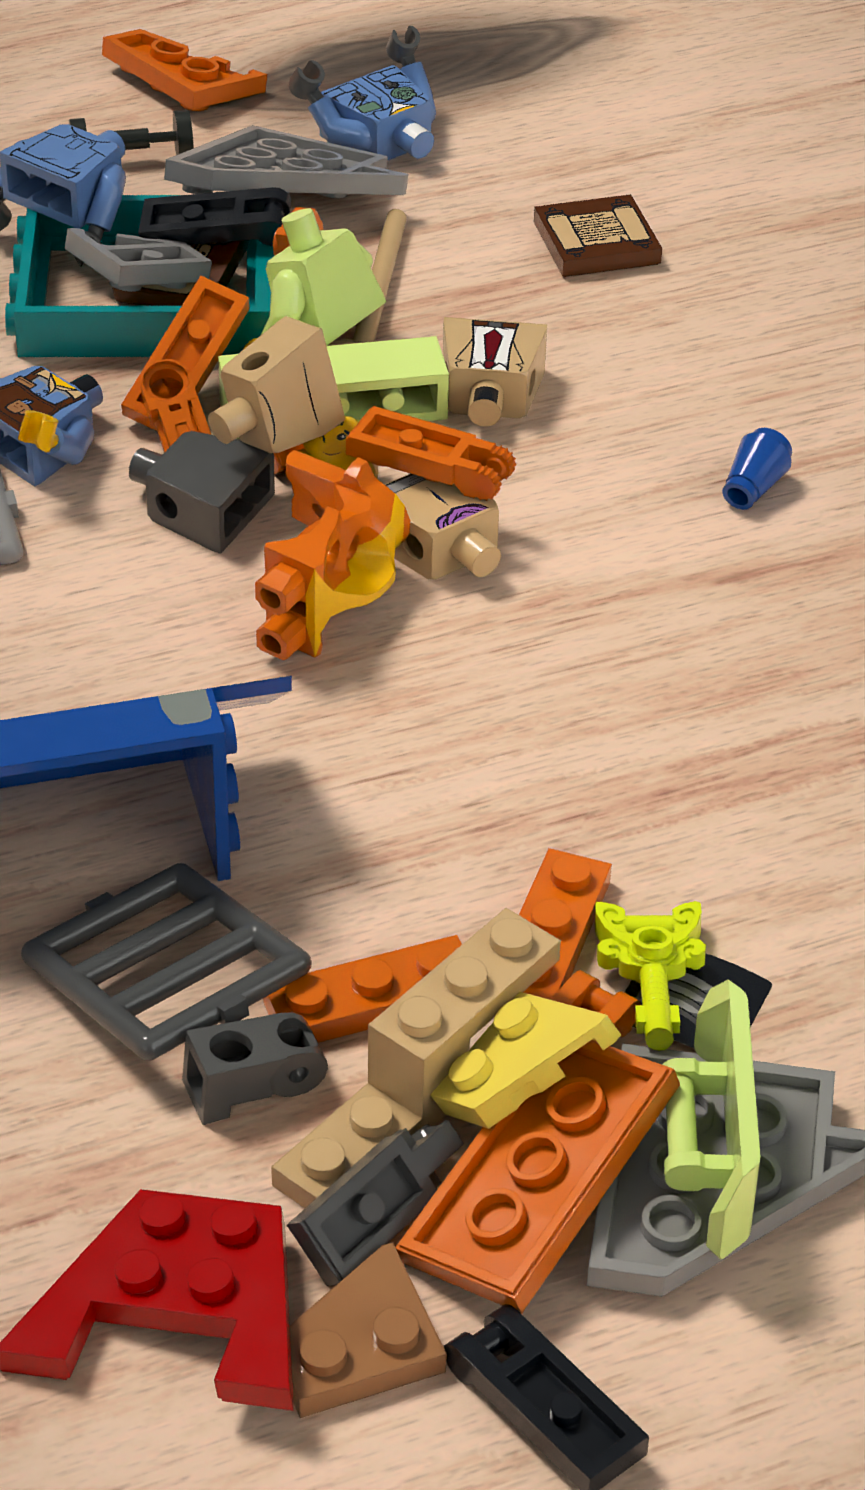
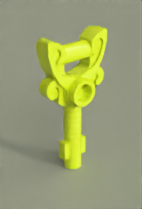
[595,901,706,1051]

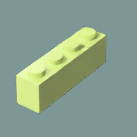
[218,336,449,439]

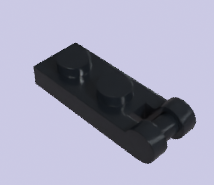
[138,187,291,246]
[444,1304,649,1490]

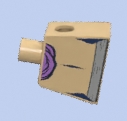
[384,474,501,580]

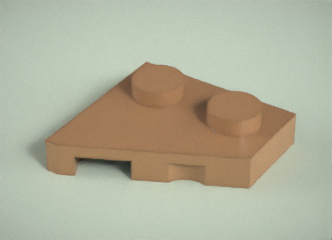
[290,1242,447,1418]

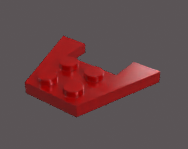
[0,1189,294,1411]

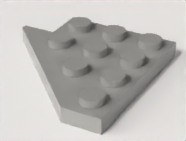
[164,125,409,198]
[587,1043,865,1297]

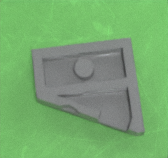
[65,228,212,292]

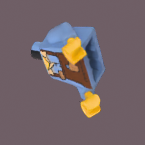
[0,366,103,487]

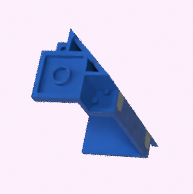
[0,676,292,881]

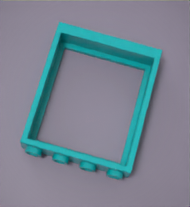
[5,195,274,357]

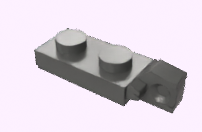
[287,1120,464,1286]

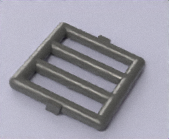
[21,863,312,1060]

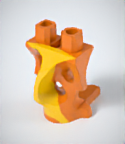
[255,450,411,660]

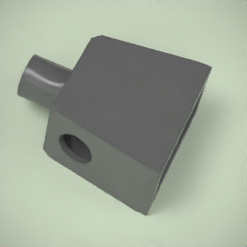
[129,431,275,554]

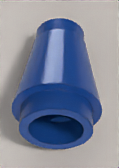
[722,427,792,510]

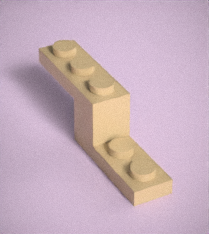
[271,908,561,1208]

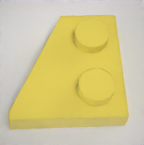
[431,992,621,1129]

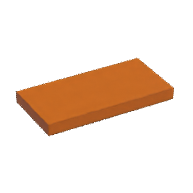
[395,1040,680,1314]

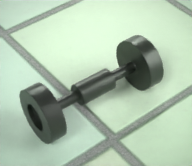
[69,110,194,155]

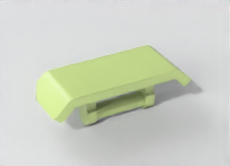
[662,980,761,1259]

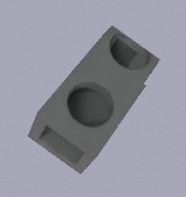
[182,1012,328,1125]

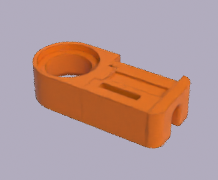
[140,359,211,453]

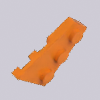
[102,29,268,111]

